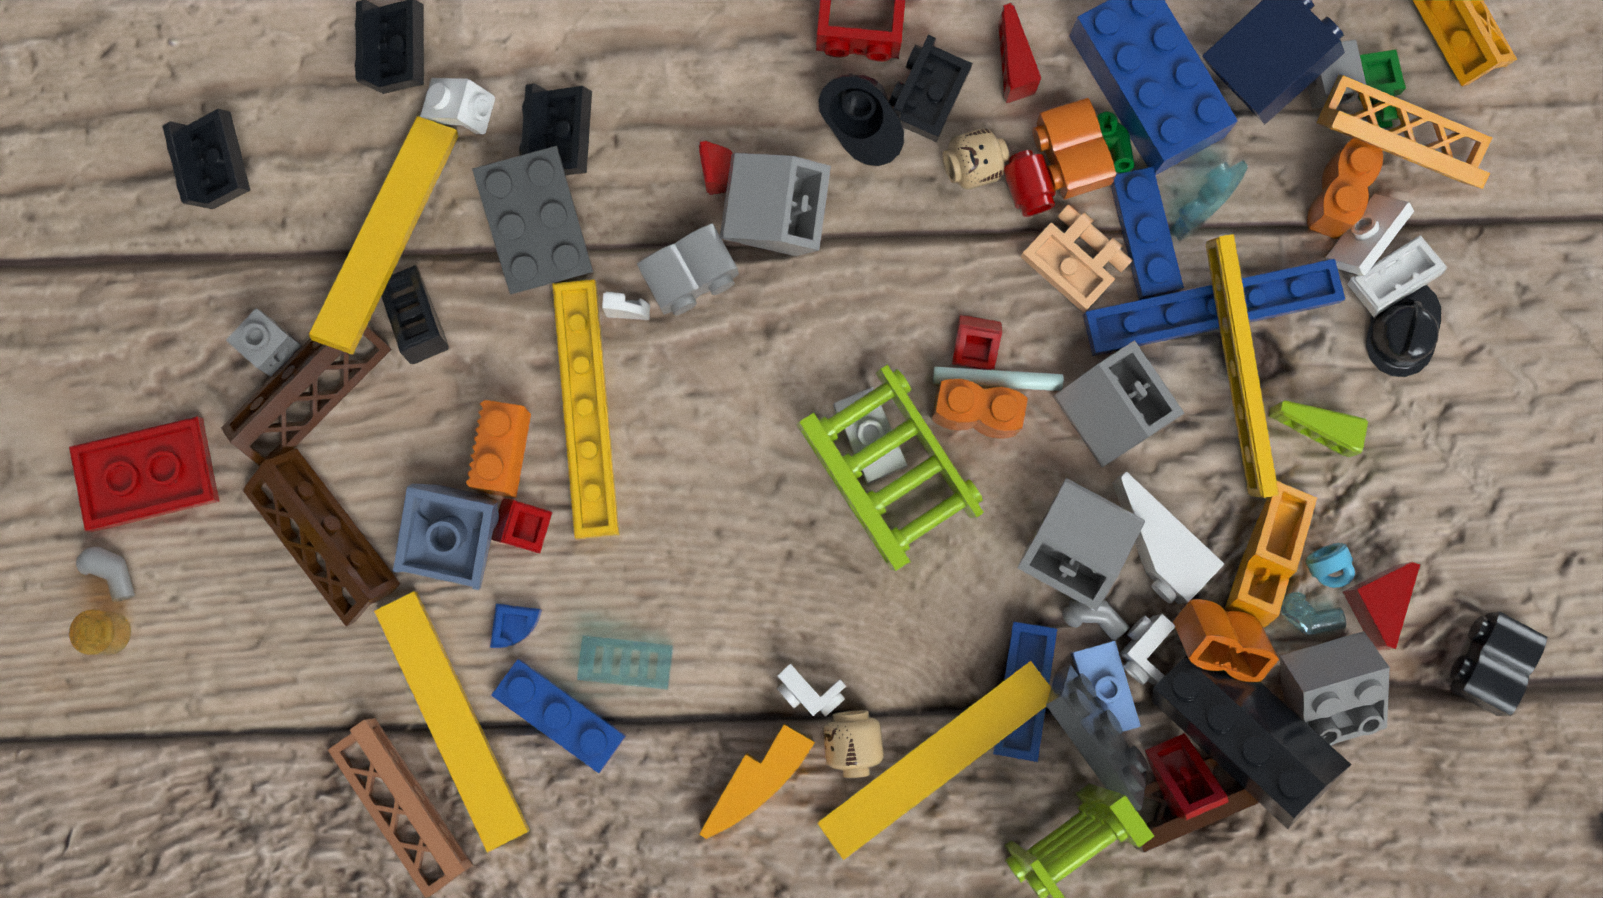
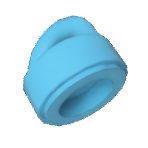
[1305,543,1355,588]

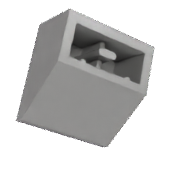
[720,153,831,256]
[1053,340,1184,467]
[1018,478,1145,611]
[1280,631,1390,746]

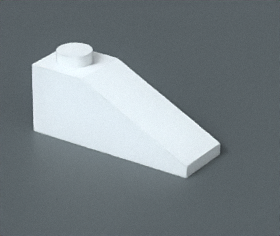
[1112,472,1224,604]

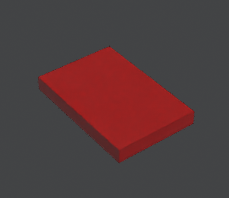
[69,416,220,532]

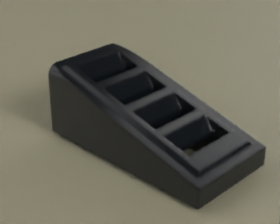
[381,265,449,364]

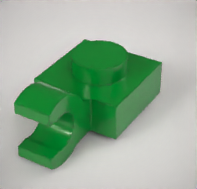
[1358,49,1406,129]

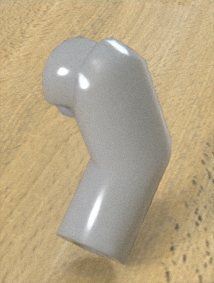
[76,547,135,602]
[1062,599,1129,641]

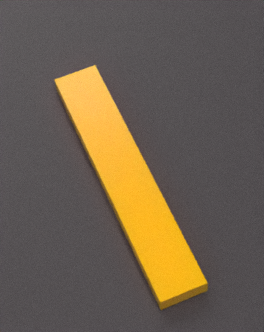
[309,116,458,355]
[1205,234,1279,498]
[552,279,620,540]
[374,591,530,853]
[817,661,1051,860]

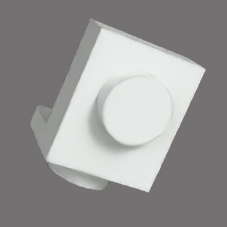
[420,78,495,135]
[1119,614,1176,685]
[776,664,846,717]

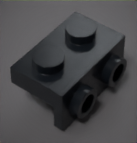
[354,0,424,94]
[889,34,973,142]
[519,83,592,175]
[162,109,251,209]

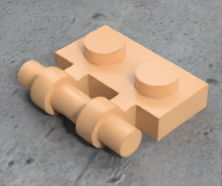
[1021,204,1133,313]

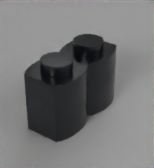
[1450,611,1548,716]

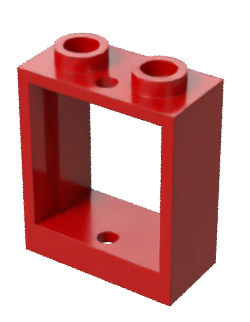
[816,0,906,62]

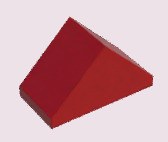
[1343,562,1420,650]
[1145,733,1229,820]

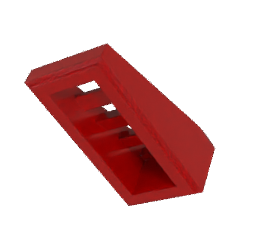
[998,3,1042,103]

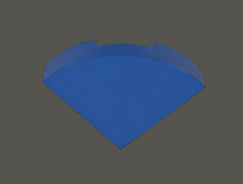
[490,604,542,648]

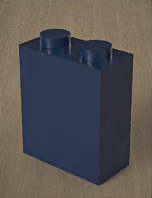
[1202,0,1345,125]

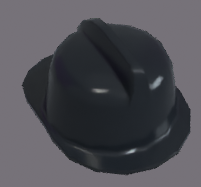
[818,73,904,166]
[1366,285,1441,377]

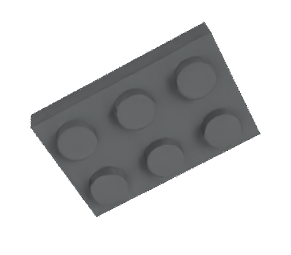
[472,146,593,295]
[1046,664,1148,811]

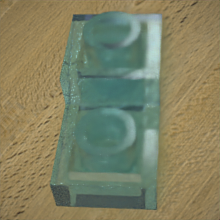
[1171,160,1248,242]

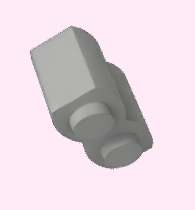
[637,223,739,316]

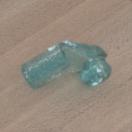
[1281,592,1346,635]

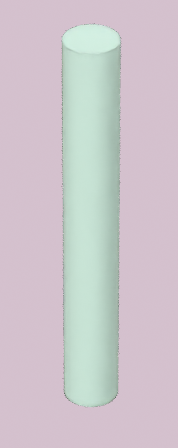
[933,367,1064,391]

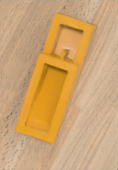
[1225,481,1317,627]
[699,723,815,839]

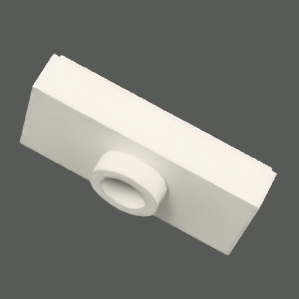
[1325,194,1414,276]
[1347,235,1447,317]
[833,387,908,484]

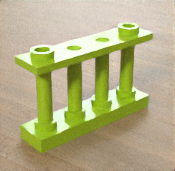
[796,364,984,571]
[1004,783,1155,898]

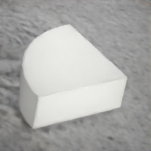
[602,292,650,320]

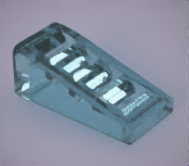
[577,635,673,690]

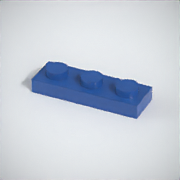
[1110,167,1184,300]
[993,622,1057,762]
[491,659,626,773]

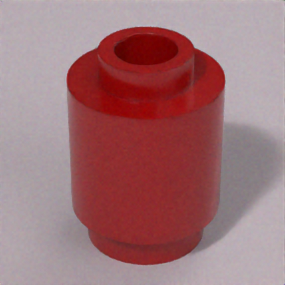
[1003,150,1056,217]

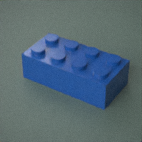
[1069,0,1238,175]

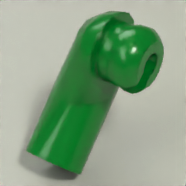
[1097,111,1134,173]

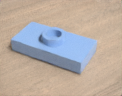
[1071,641,1141,732]

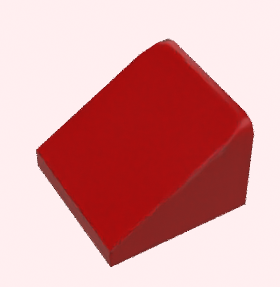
[698,141,733,195]
[952,315,1002,370]
[491,498,553,554]

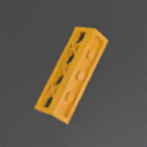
[1413,0,1517,86]
[1316,74,1493,189]

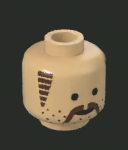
[943,128,1009,189]
[823,710,884,778]

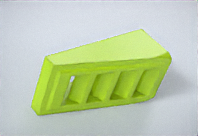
[1268,400,1368,458]

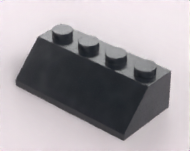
[1152,656,1352,829]

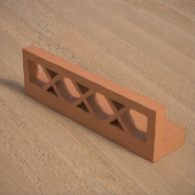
[328,718,474,898]

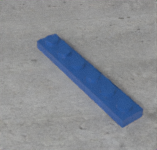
[1083,259,1346,356]

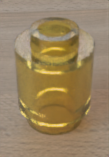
[69,609,131,655]

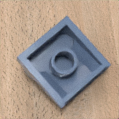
[393,483,499,590]

